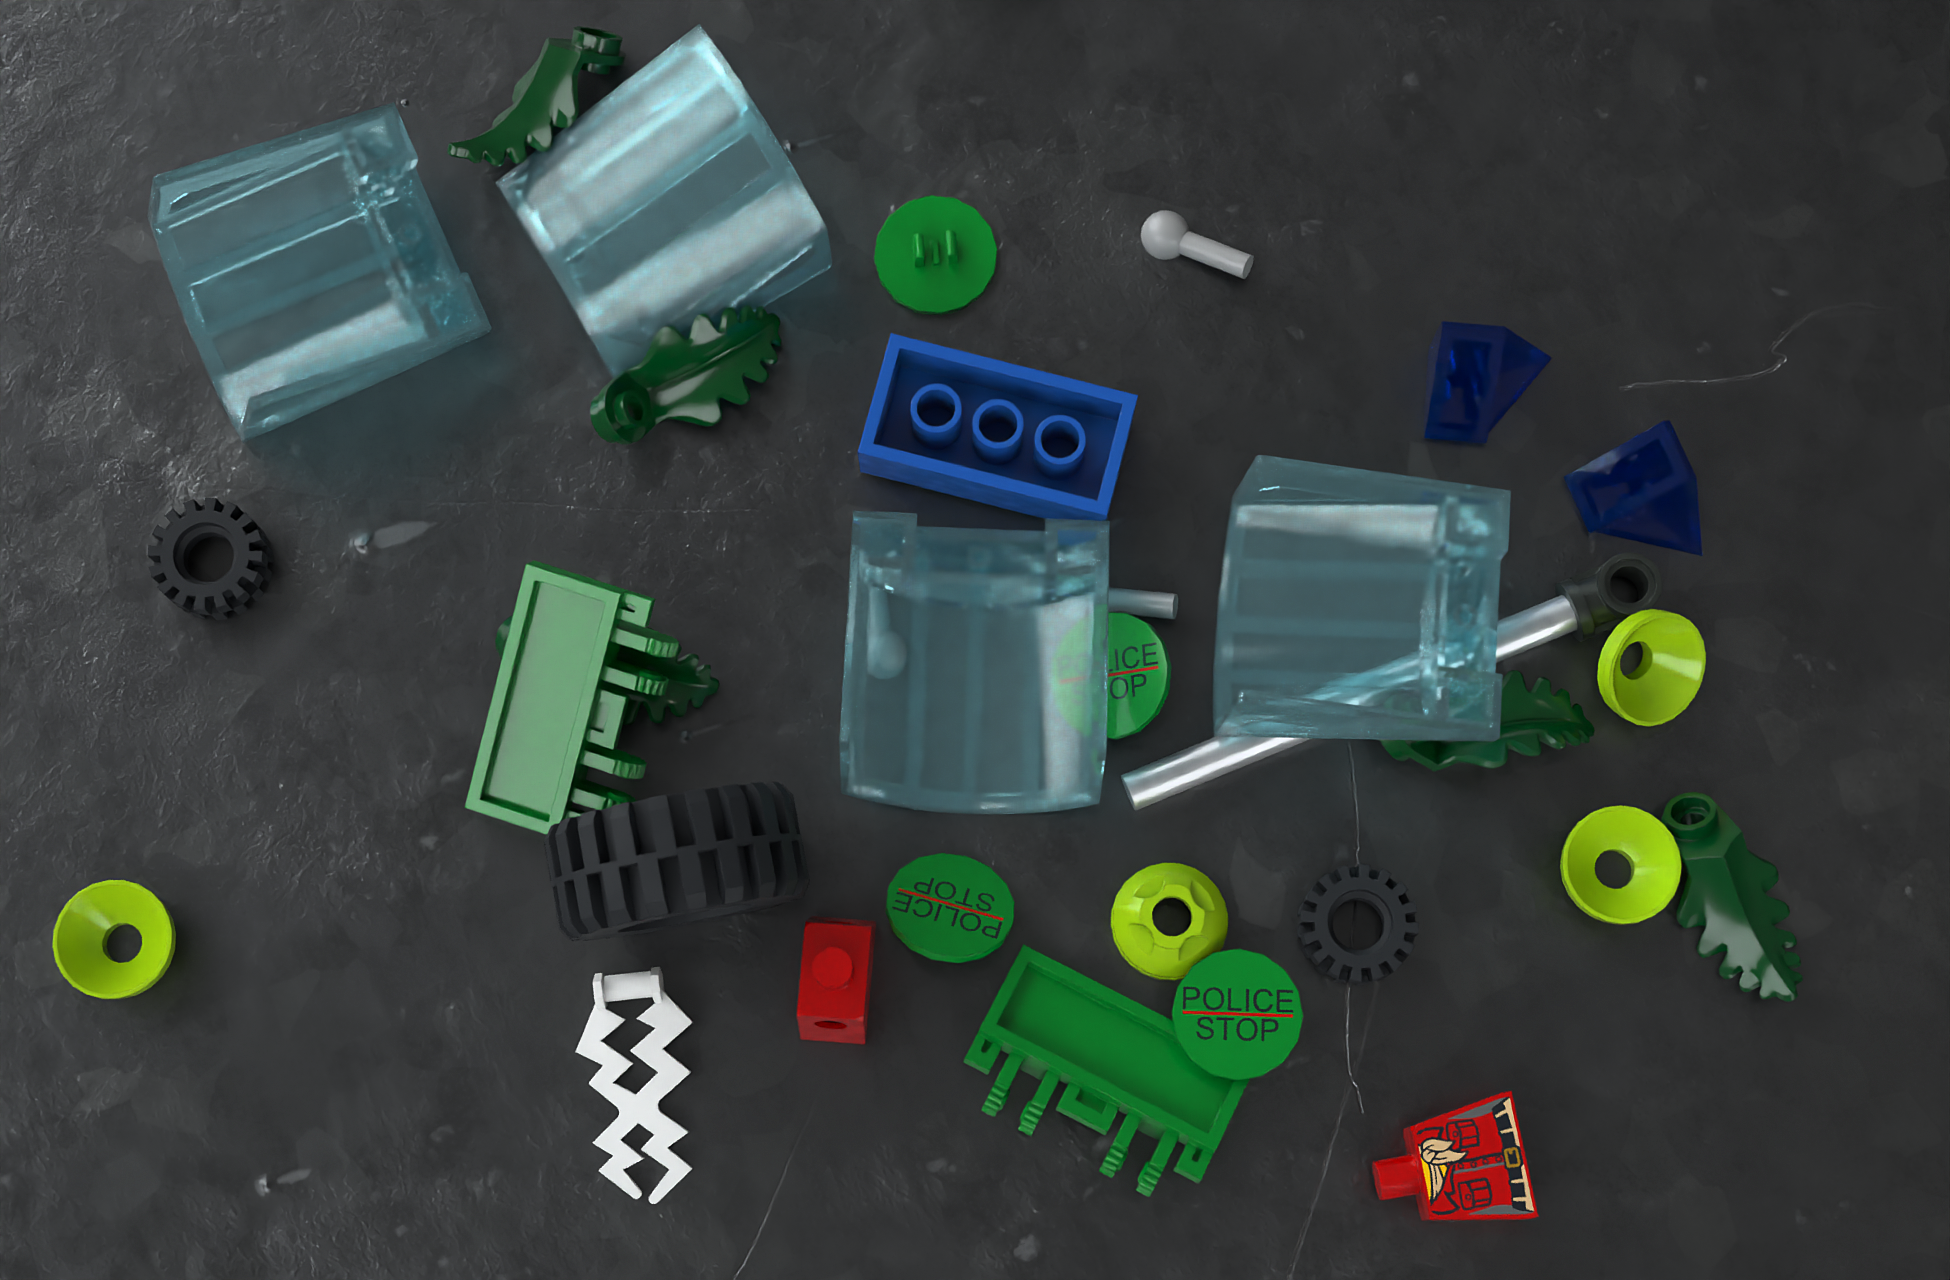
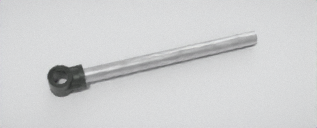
[1121,552,1663,811]

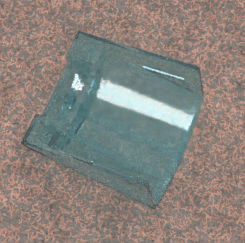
[495,24,833,378]
[147,102,492,443]
[1213,455,1511,741]
[840,511,1110,814]

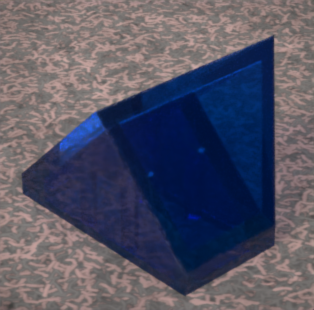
[1424,321,1552,443]
[1564,420,1703,556]

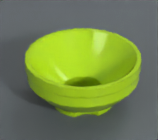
[1597,609,1706,726]
[1560,805,1682,925]
[1111,862,1228,981]
[53,880,176,999]

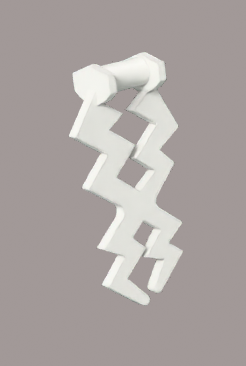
[575,967,693,1204]

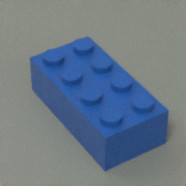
[857,333,1138,534]

